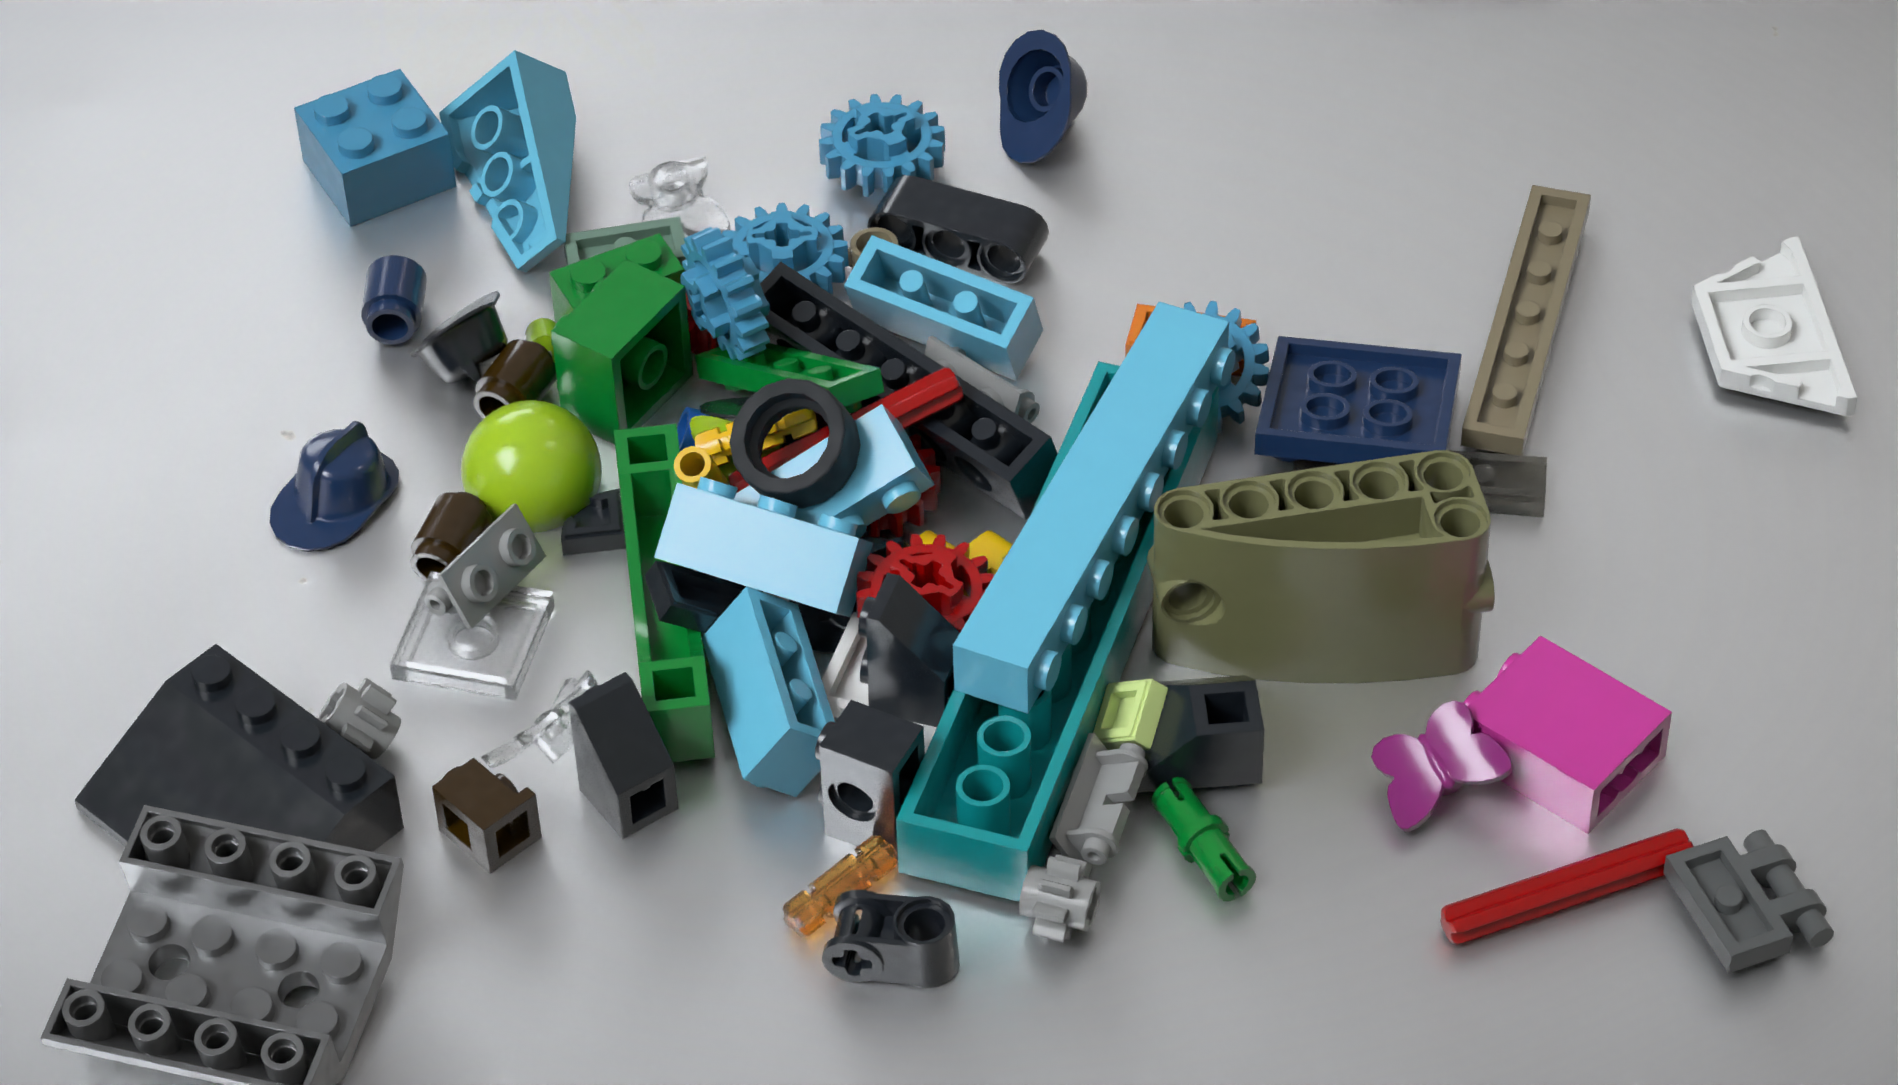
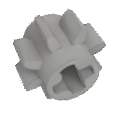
[318,678,401,759]
[1019,854,1101,942]

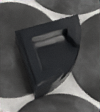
[561,489,626,556]

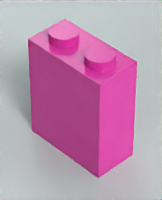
[1463,635,1672,834]

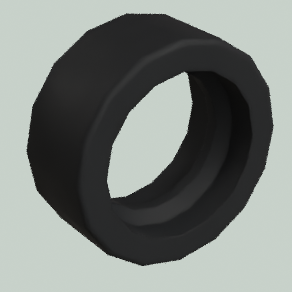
[729,378,861,509]

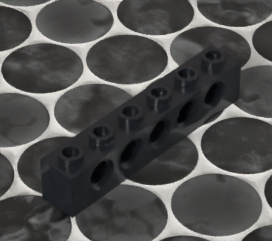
[760,262,1058,520]

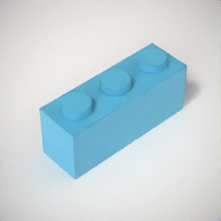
[844,235,1043,381]
[734,404,935,538]
[654,477,873,617]
[702,586,835,797]

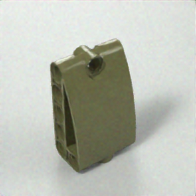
[1146,450,1495,683]

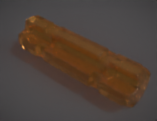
[782,835,897,937]

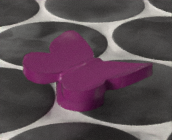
[1371,700,1513,832]

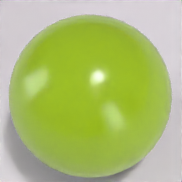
[461,400,602,533]

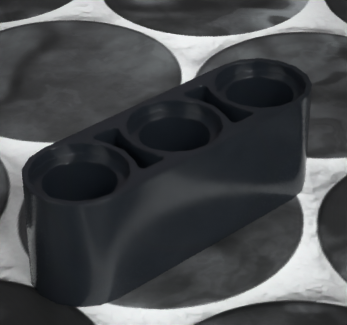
[867,175,1049,284]

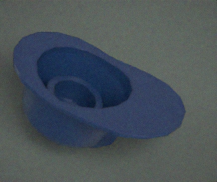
[999,29,1087,164]
[269,421,399,551]

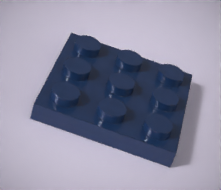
[1254,336,1462,465]

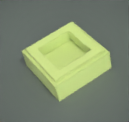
[1093,679,1168,750]

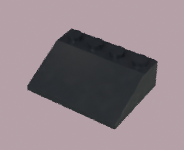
[75,644,404,852]

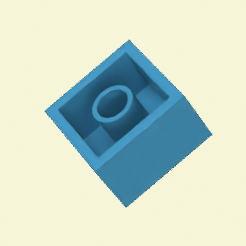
[294,69,457,227]

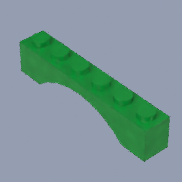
[614,423,715,762]

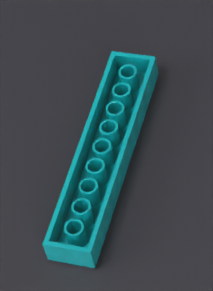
[896,361,1219,902]

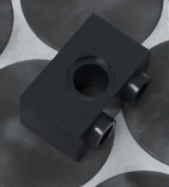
[815,700,925,861]

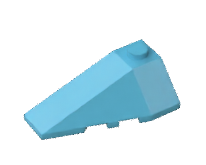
[439,50,576,272]

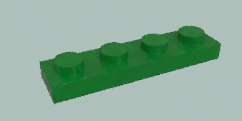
[694,343,885,413]

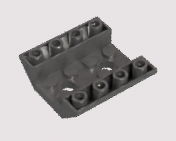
[41,805,404,1085]

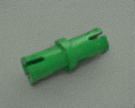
[1151,777,1256,901]

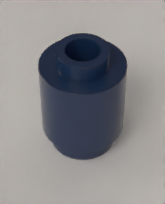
[361,255,427,344]

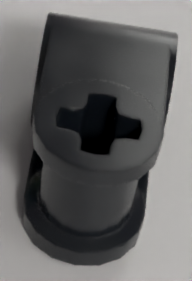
[822,889,960,988]

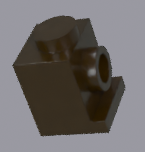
[432,758,542,874]

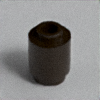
[473,339,557,419]
[410,492,493,583]

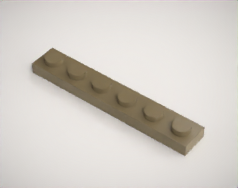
[1460,185,1591,457]

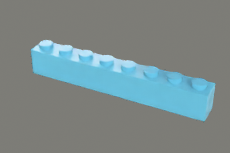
[953,302,1236,714]

